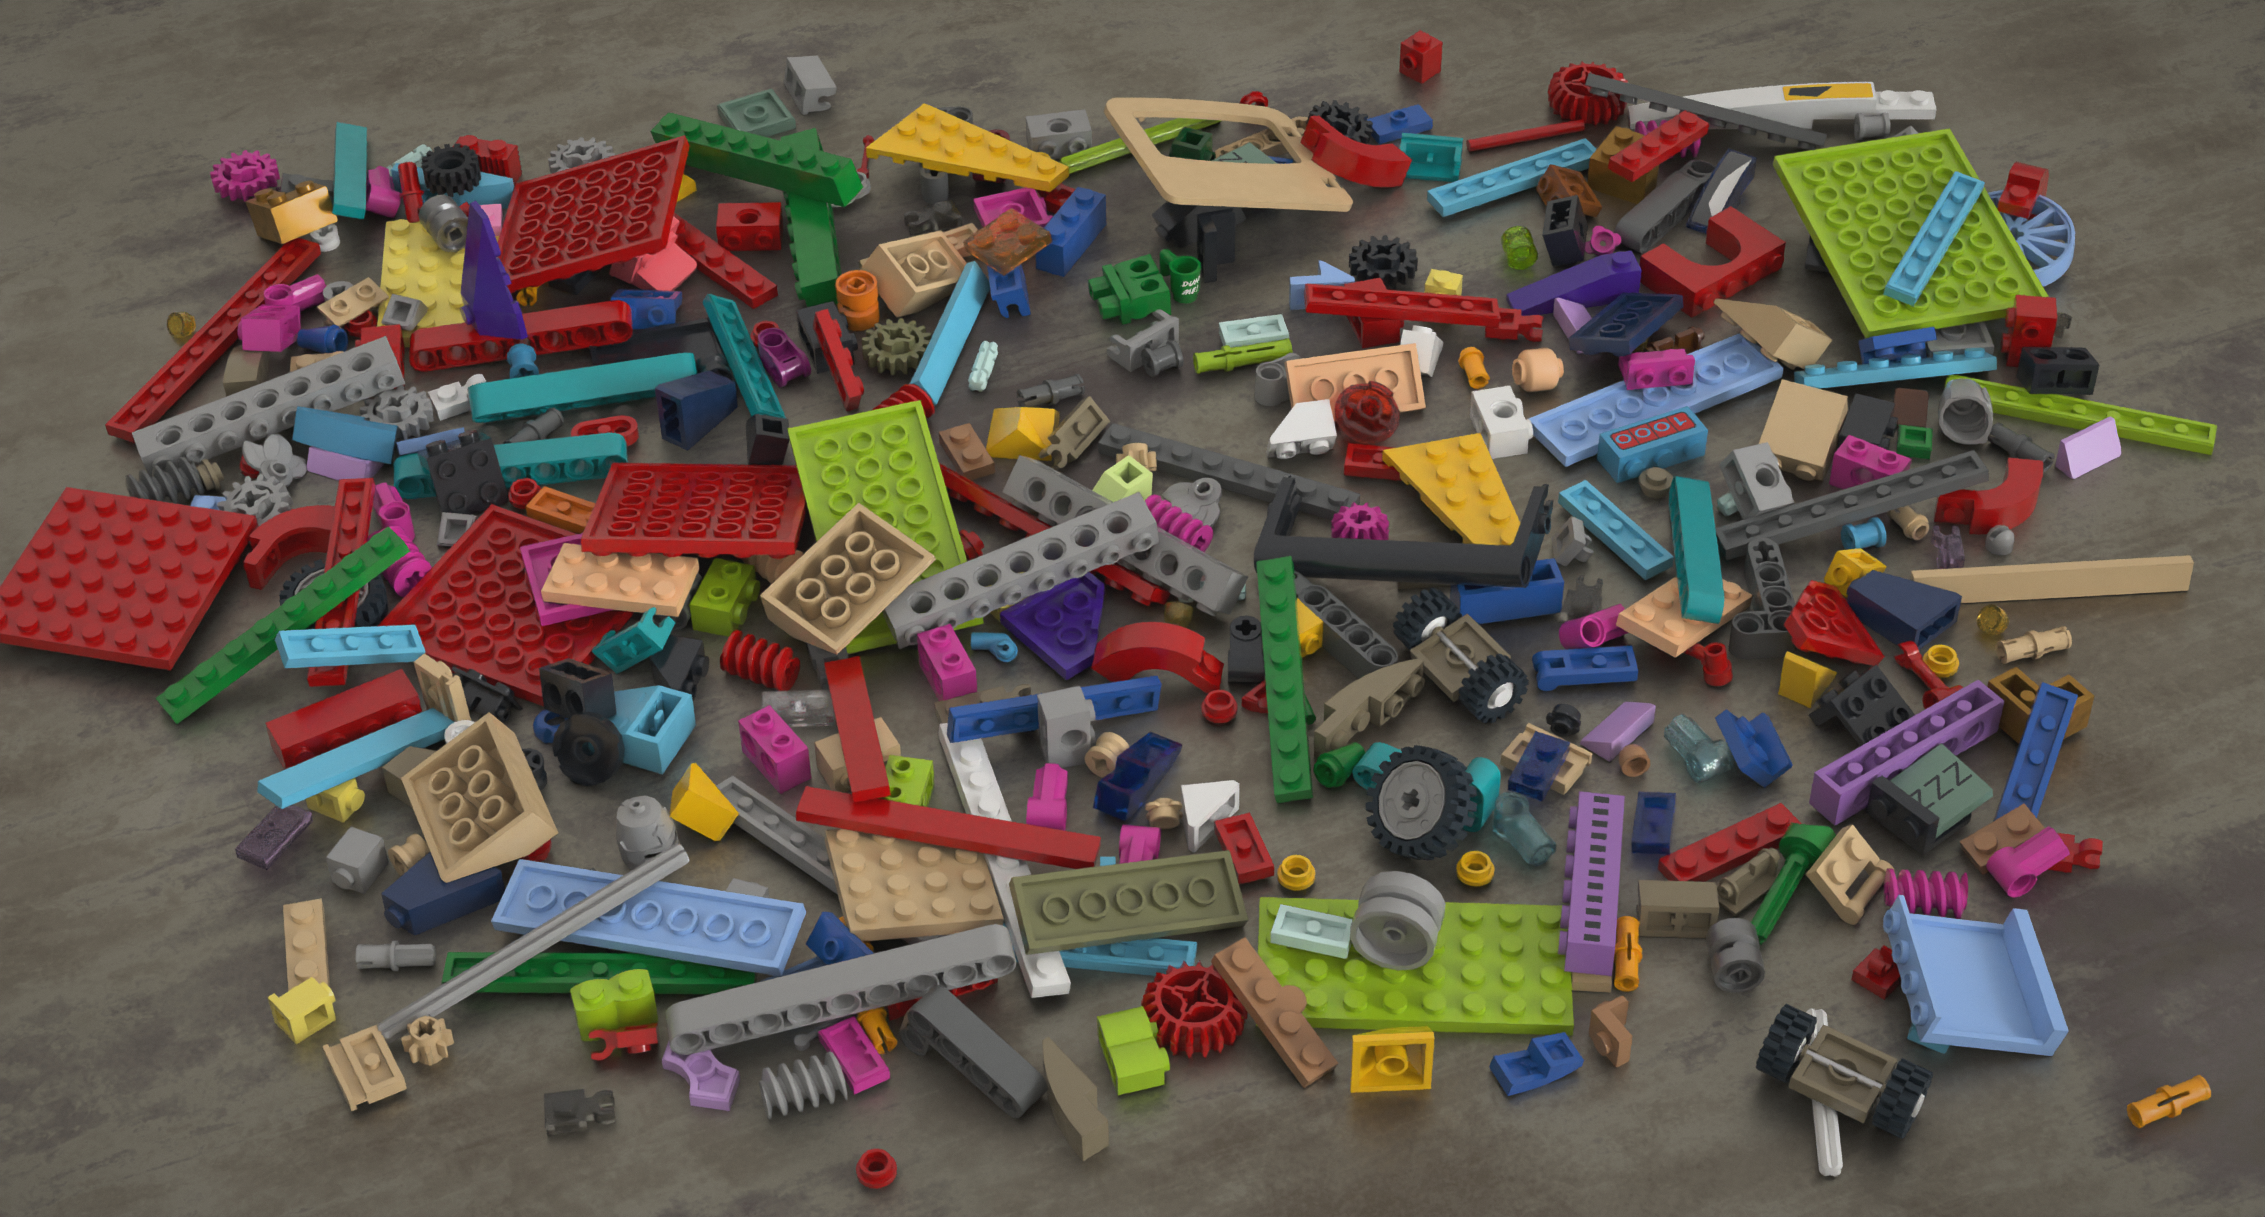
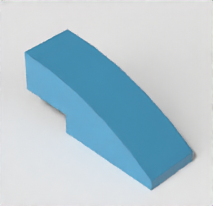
[292,406,398,464]

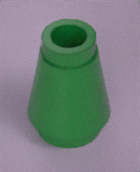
[1314,742,1365,787]

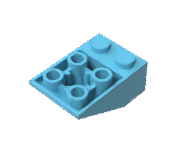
[588,685,696,774]

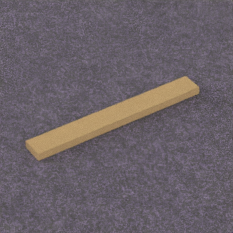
[1910,555,2194,603]

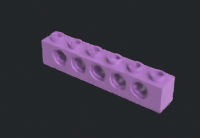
[1809,680,2004,826]

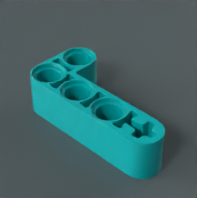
[1352,742,1501,832]

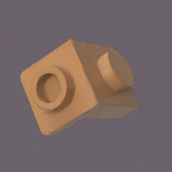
[1589,996,1633,1068]

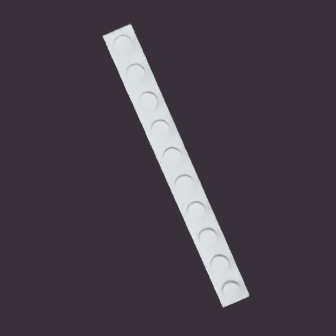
[938,723,1071,998]

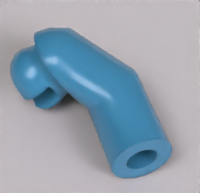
[971,632,1018,662]

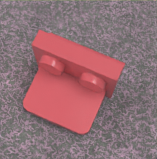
[609,216,697,291]

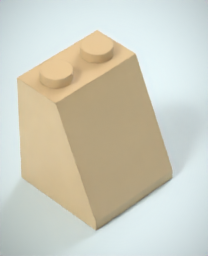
[1759,379,1848,481]

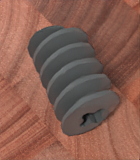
[125,457,204,504]

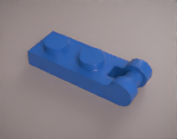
[1532,646,1638,691]

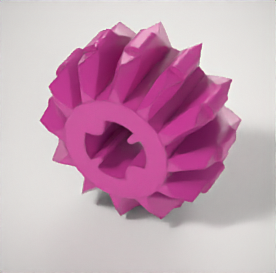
[1331,502,1389,540]

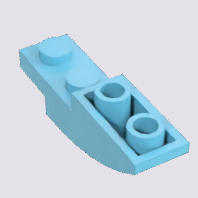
[391,163,514,209]

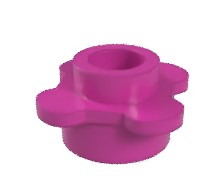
[1585,226,1621,256]

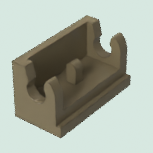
[1636,880,1719,938]

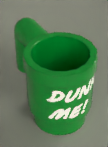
[1159,249,1201,304]

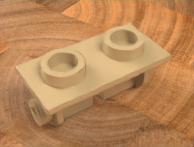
[317,277,389,329]

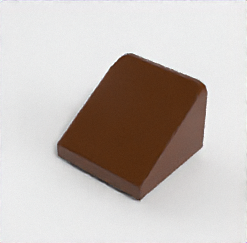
[1893,388,1929,428]

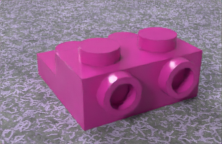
[973,188,1053,248]

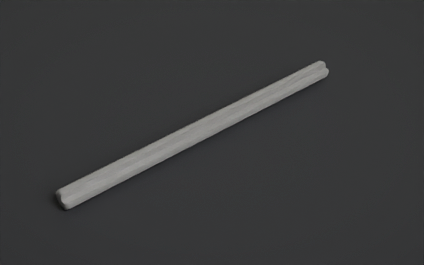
[377,844,689,1043]

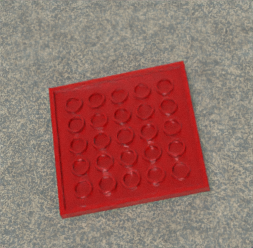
[498,135,690,294]
[581,463,807,559]
[0,487,258,670]
[378,504,635,707]

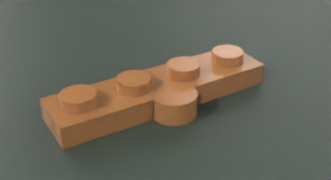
[1211,937,1339,1088]

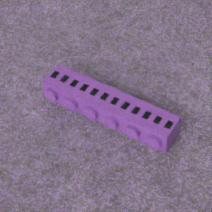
[1558,791,1625,976]

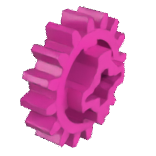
[210,150,280,202]

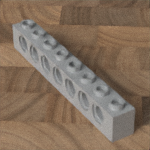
[132,336,406,477]
[1002,455,1248,616]
[882,492,1159,649]

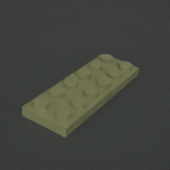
[1009,850,1248,955]

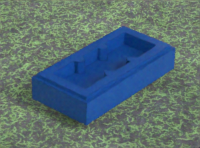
[1367,104,1433,144]
[806,911,874,965]

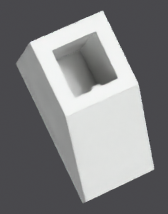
[1400,325,1443,377]
[1266,399,1337,459]

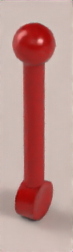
[857,135,875,178]

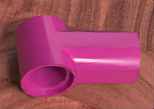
[366,166,401,218]
[264,274,326,312]
[372,482,415,541]
[1559,604,1629,649]
[1026,763,1068,831]
[1119,824,1161,864]
[1986,826,2070,898]

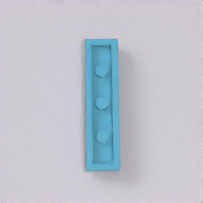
[1558,480,1674,580]
[275,625,426,668]

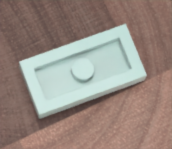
[1219,314,1289,348]
[1271,904,1353,959]

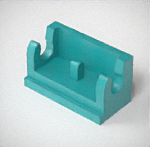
[1400,133,1463,182]
[592,607,676,674]

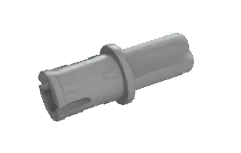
[356,940,436,971]

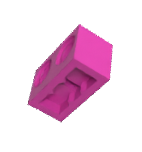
[238,304,301,352]
[917,624,977,701]
[738,705,812,794]

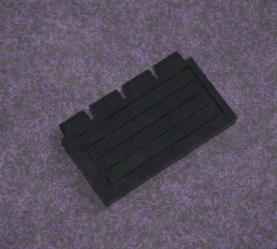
[589,317,727,366]

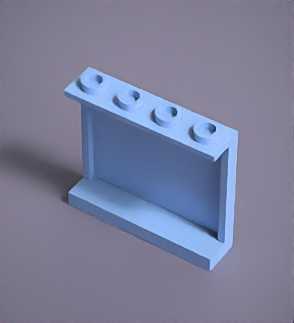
[1883,895,2069,1056]

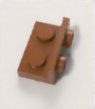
[1536,164,1603,217]

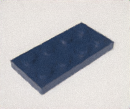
[1568,292,1684,356]

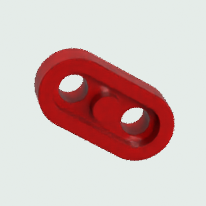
[571,415,639,447]

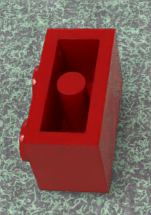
[2000,295,2057,367]

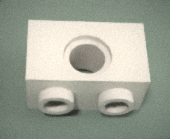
[1470,386,1533,459]

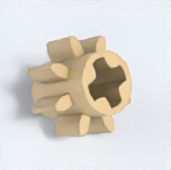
[1116,443,1157,472]
[401,1016,454,1066]

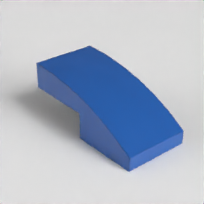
[1489,1032,1584,1096]

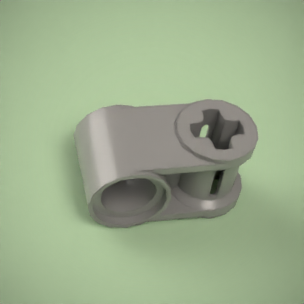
[1254,353,1302,406]

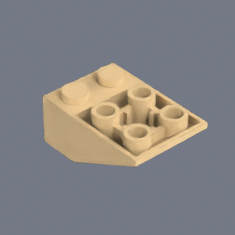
[1713,299,1832,370]

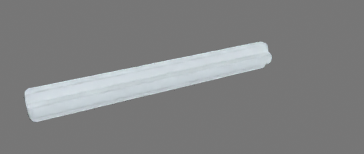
[1806,1008,1843,1177]

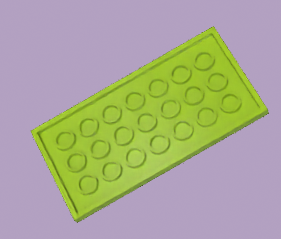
[787,400,984,654]
[1256,897,1574,1036]

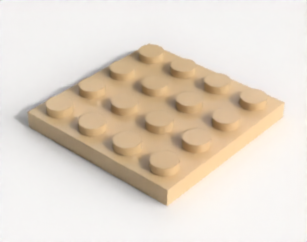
[825,829,1004,941]

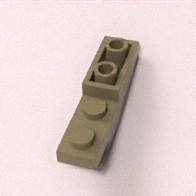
[1314,658,1425,759]

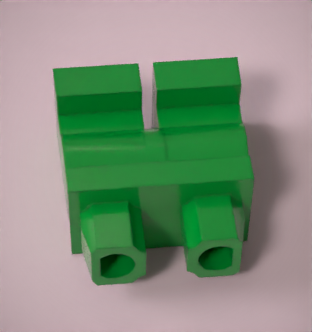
[1088,254,1171,325]

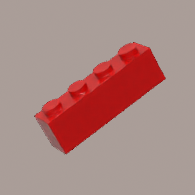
[265,669,422,770]

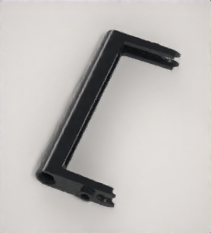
[1254,475,1553,588]

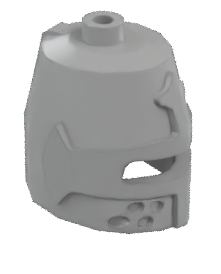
[1938,378,1993,444]
[616,795,680,870]

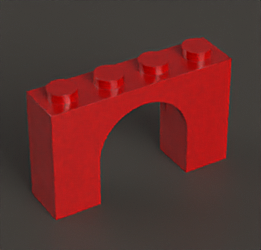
[1639,206,1786,318]

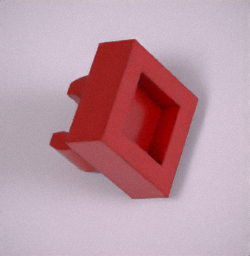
[1851,945,1901,1000]

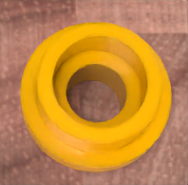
[1923,645,1959,678]
[1456,851,1495,887]
[1277,855,1315,891]

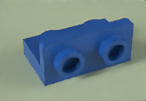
[611,289,682,330]
[1858,326,1937,364]
[1715,709,1793,788]

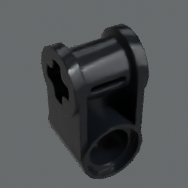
[1228,615,1264,683]

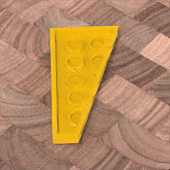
[866,103,1069,192]
[1382,433,1520,545]

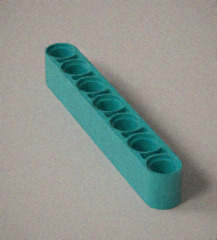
[467,353,698,423]
[394,433,628,499]
[1669,476,1724,624]

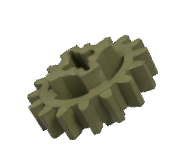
[862,318,931,375]

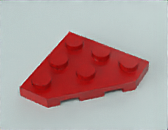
[1783,580,1885,666]

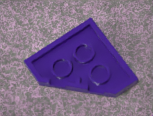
[1000,572,1105,680]

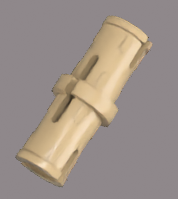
[1996,626,2072,664]

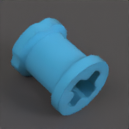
[507,343,539,379]
[1840,517,1887,550]

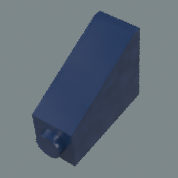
[655,370,738,451]
[1846,570,1962,650]
[381,852,505,936]

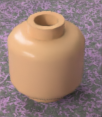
[1512,348,1564,392]

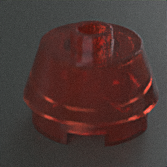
[1334,381,1400,445]

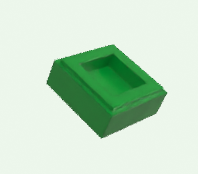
[1896,425,1933,459]

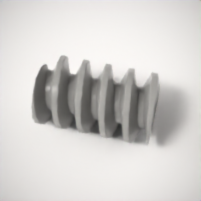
[759,1051,847,1120]

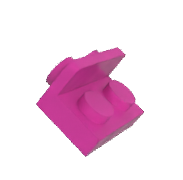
[1619,349,1695,390]

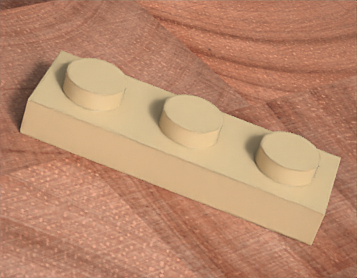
[283,898,330,991]

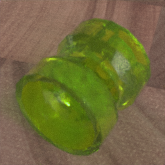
[1501,226,1538,270]

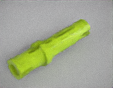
[1193,338,1293,374]

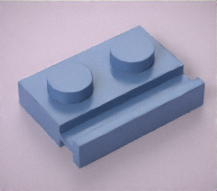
[395,427,465,456]

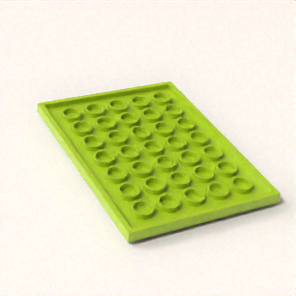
[1773,128,2049,339]

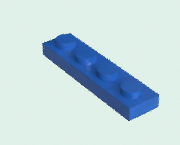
[1993,682,2078,821]

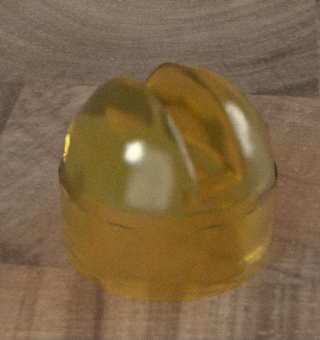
[167,312,196,338]
[1164,602,1194,628]
[1977,604,2009,635]

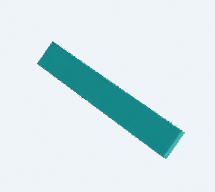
[332,122,367,219]
[702,294,786,419]

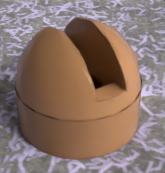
[1618,744,1650,777]

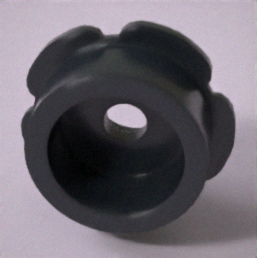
[1546,704,1581,737]

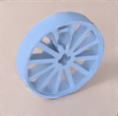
[1988,190,2075,287]

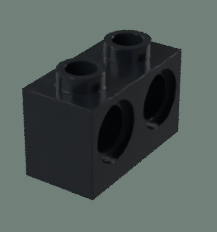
[2016,347,2100,395]
[539,658,617,718]

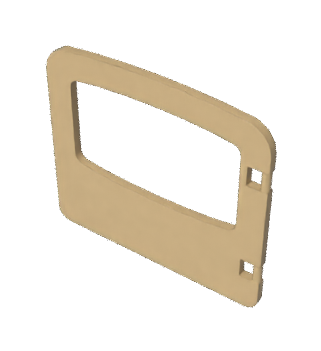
[1104,98,1353,212]

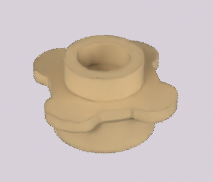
[1145,798,1183,829]

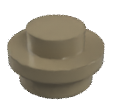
[196,458,224,492]
[1639,467,1673,498]

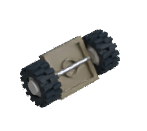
[1393,588,1529,723]
[1756,1003,1933,1139]

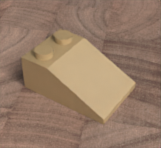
[860,230,966,318]

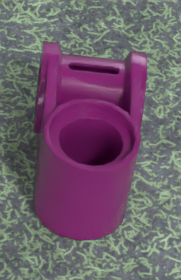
[758,328,811,388]

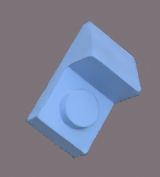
[1289,260,1355,310]

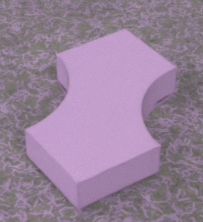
[662,1041,740,1111]

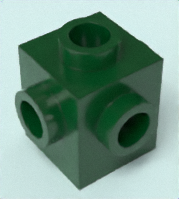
[1169,127,1216,161]

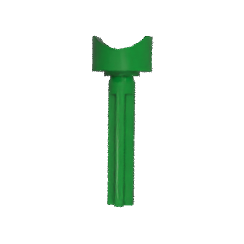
[1751,822,1836,945]

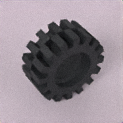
[422,143,481,197]

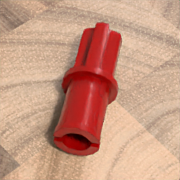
[398,162,424,223]

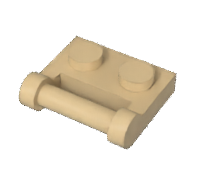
[1806,824,1895,925]

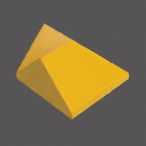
[986,407,1060,461]
[1350,1026,1435,1093]

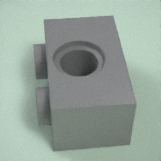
[1026,109,1092,160]
[1719,442,1794,520]
[1037,686,1096,768]

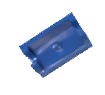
[986,249,1031,318]

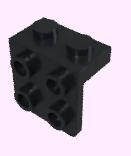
[417,430,508,515]
[1808,664,1915,746]
[1866,775,1972,855]

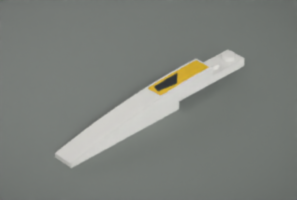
[1628,82,1937,129]

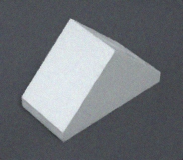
[1181,780,1240,853]

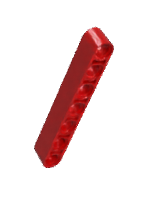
[409,300,632,372]

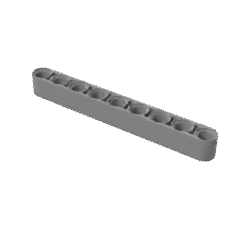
[666,924,1016,1055]

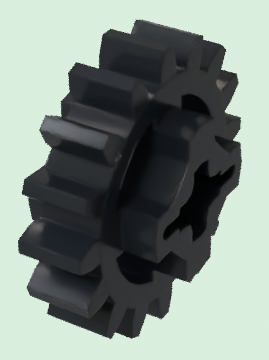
[1306,100,1373,144]
[1349,235,1418,289]

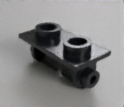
[452,666,523,722]

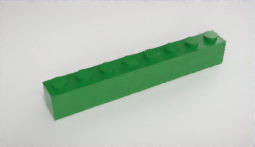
[650,112,863,207]
[781,128,842,307]

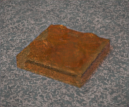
[963,208,1053,276]

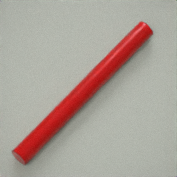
[1466,119,1585,152]

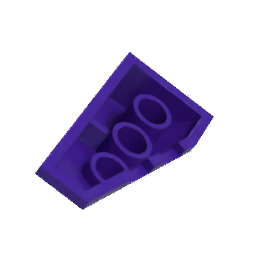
[460,201,528,340]
[1506,251,1642,316]

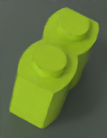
[570,969,659,1041]
[1097,1006,1170,1095]

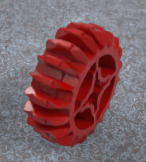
[1548,61,1628,126]
[1141,960,1248,1059]

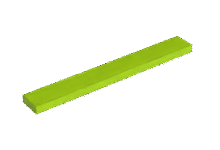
[1944,374,2217,455]

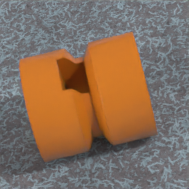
[835,270,880,331]

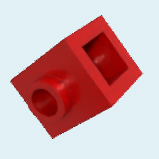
[1399,30,1443,84]

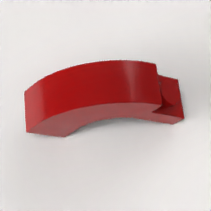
[1300,115,1412,187]
[1997,161,2049,220]
[1934,458,2043,535]
[243,505,335,590]
[1091,622,1224,694]

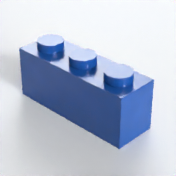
[1035,187,1107,277]
[1450,558,1564,624]

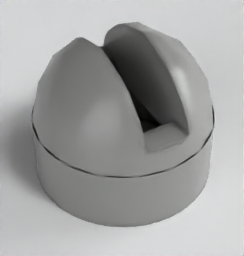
[1985,525,2015,555]

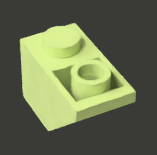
[1092,455,1153,502]

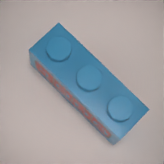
[1597,406,1708,483]

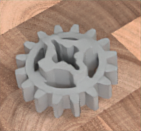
[548,137,615,174]
[360,385,434,441]
[217,474,294,544]

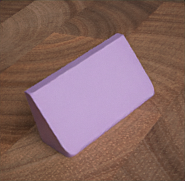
[1553,298,1592,354]
[2055,416,2121,479]
[307,446,384,481]
[1580,702,1656,762]

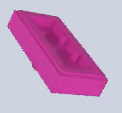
[818,1016,890,1094]

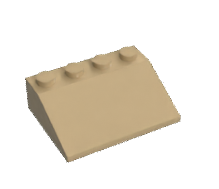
[760,503,936,655]
[401,712,558,883]

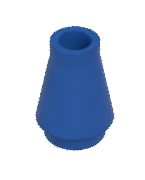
[297,325,348,354]

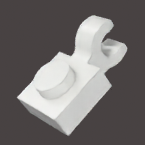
[428,374,486,421]

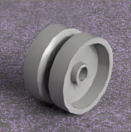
[1350,871,1446,970]

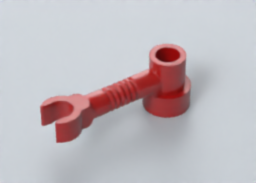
[1894,641,1963,709]
[1683,642,1733,686]

